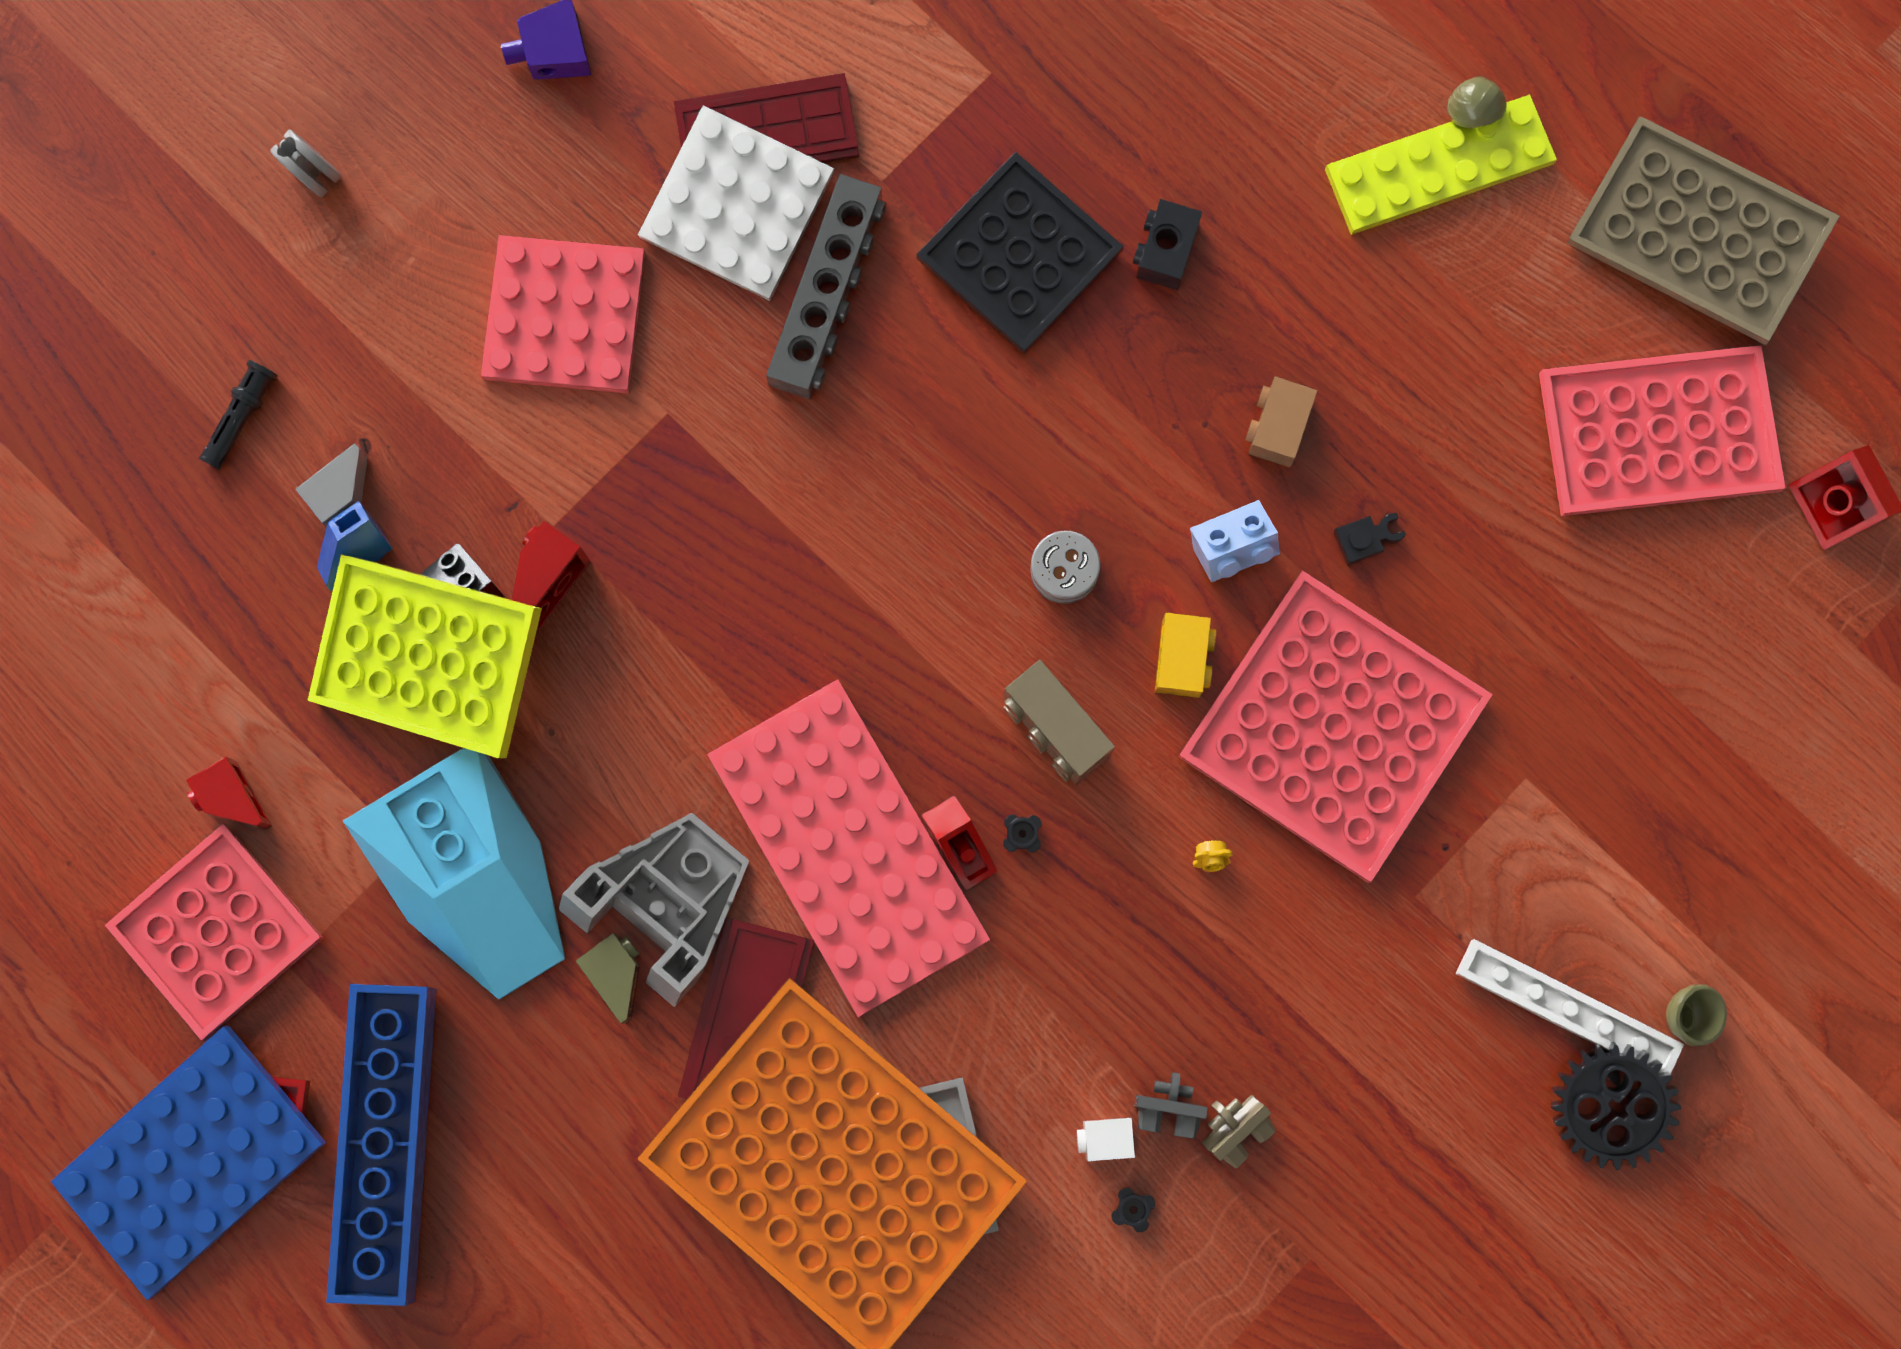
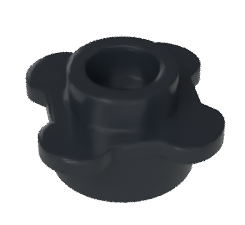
[1003,814,1042,853]
[1111,1188,1155,1232]

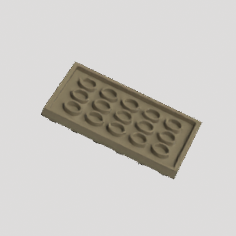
[1567,116,1840,345]

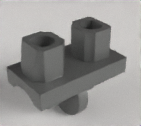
[1134,1072,1208,1139]

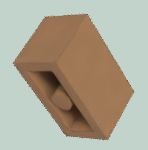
[1245,376,1317,468]

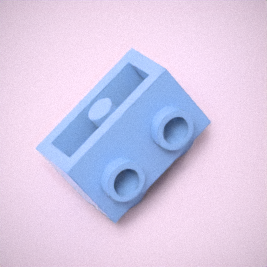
[1190,500,1280,582]

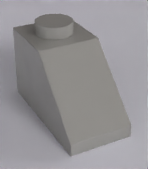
[295,443,368,527]

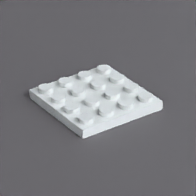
[638,105,834,301]

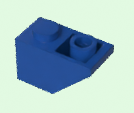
[317,501,393,591]

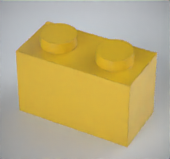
[1155,613,1216,698]

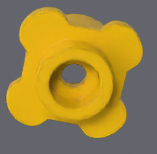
[1193,840,1232,872]

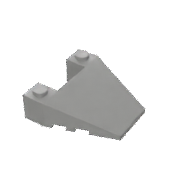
[559,813,749,1007]

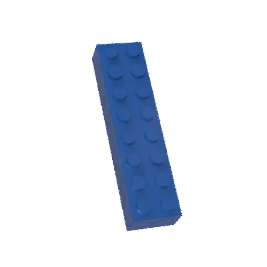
[326,984,437,1306]

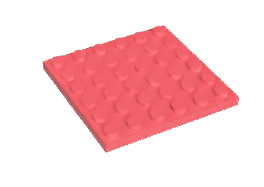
[1178,570,1493,883]

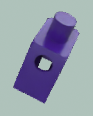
[501,0,592,80]

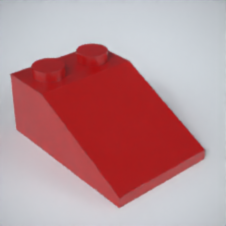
[512,521,591,636]

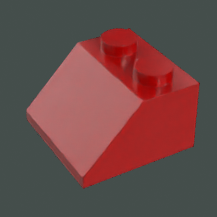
[1788,445,1901,550]

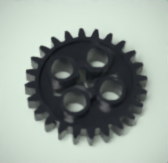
[1550,1042,1681,1170]

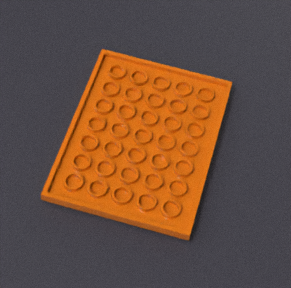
[638,978,1027,1349]

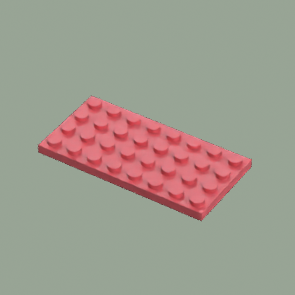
[707,679,990,1018]

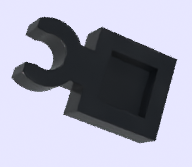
[1334,513,1406,566]

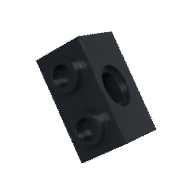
[1132,199,1202,290]

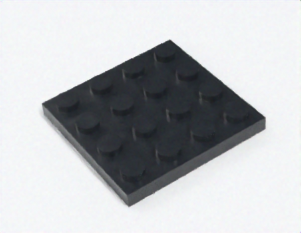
[916,151,1124,355]

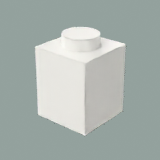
[1077,1118,1135,1161]

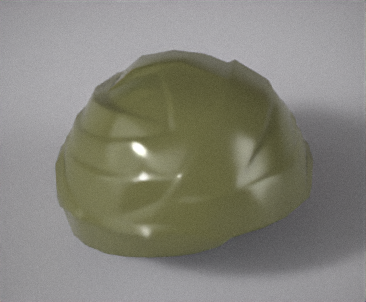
[1447,76,1506,128]
[1666,985,1727,1047]

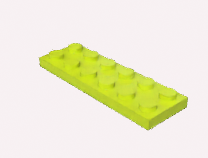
[1325,94,1557,235]

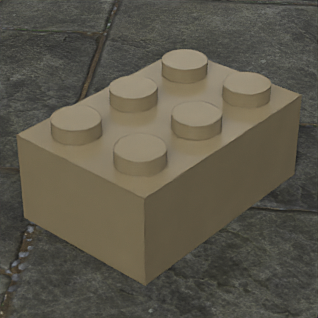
[1003,659,1115,785]

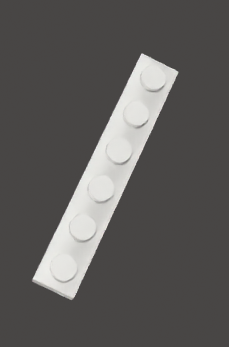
[1456,939,1684,1074]

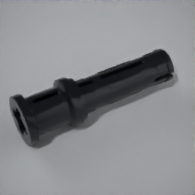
[198,360,278,470]

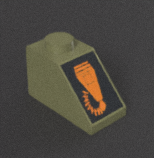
[576,933,640,1024]

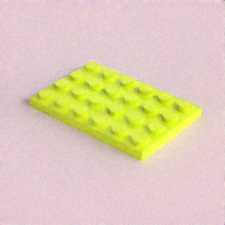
[308,554,542,758]

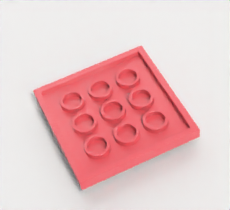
[481,235,646,394]
[105,824,323,1041]

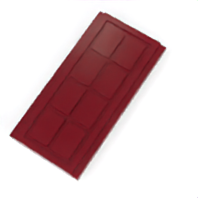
[674,73,859,163]
[678,917,814,1099]

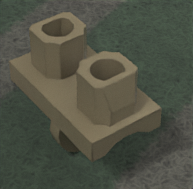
[1201,1095,1276,1168]

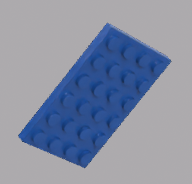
[50,1026,326,1301]

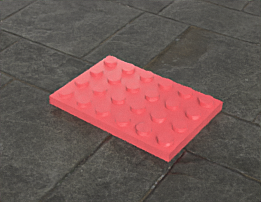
[1539,345,1786,516]

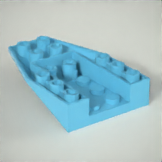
[343,748,566,1000]

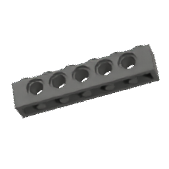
[766,174,886,399]

